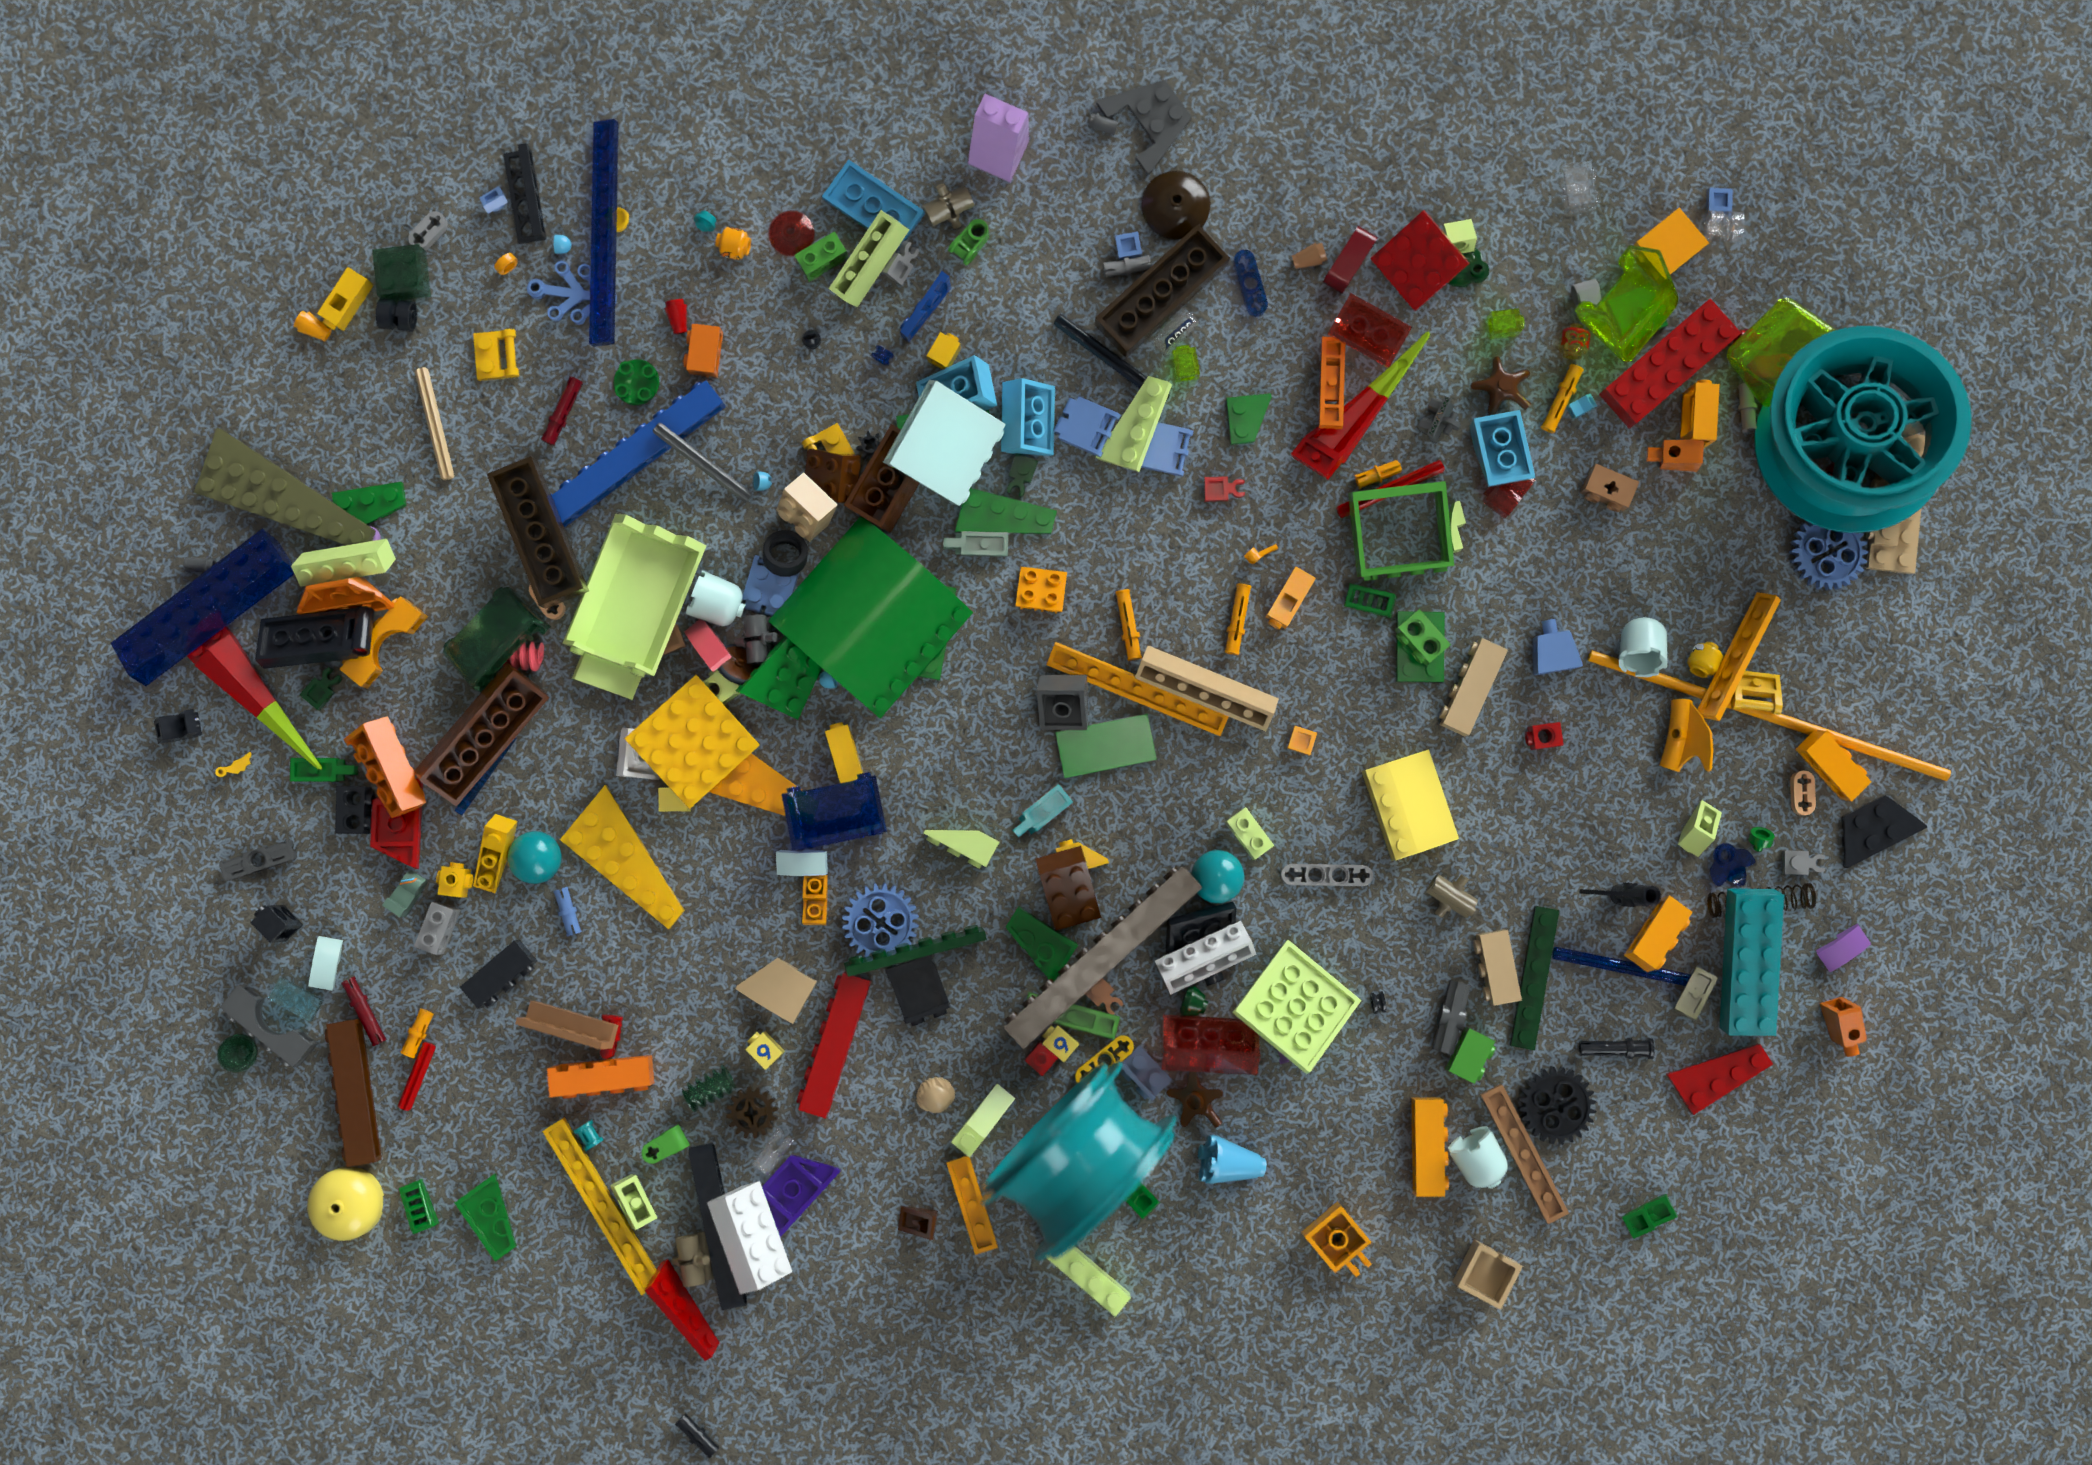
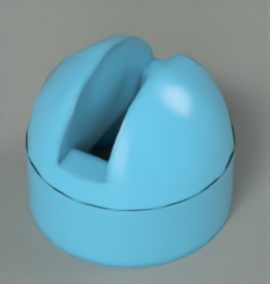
[554,235,571,254]
[753,472,772,491]
[819,671,838,689]

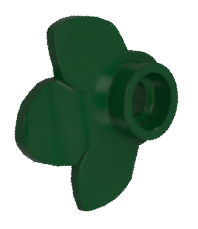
[1447,248,1489,287]

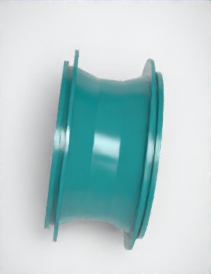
[1754,326,1972,533]
[981,1061,1177,1261]

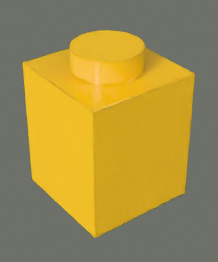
[926,332,961,370]

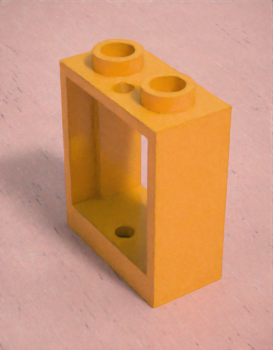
[1680,380,1720,448]

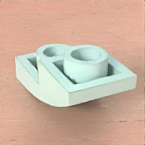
[776,849,828,876]
[308,936,343,990]

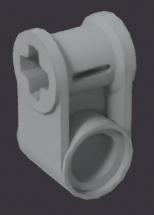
[1571,279,1606,327]

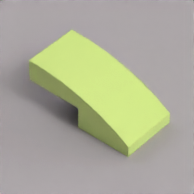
[1449,501,1466,553]

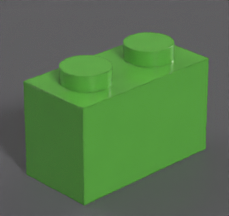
[1445,1027,1496,1084]

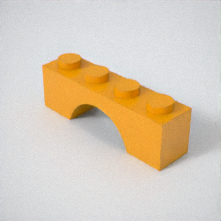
[340,596,428,689]

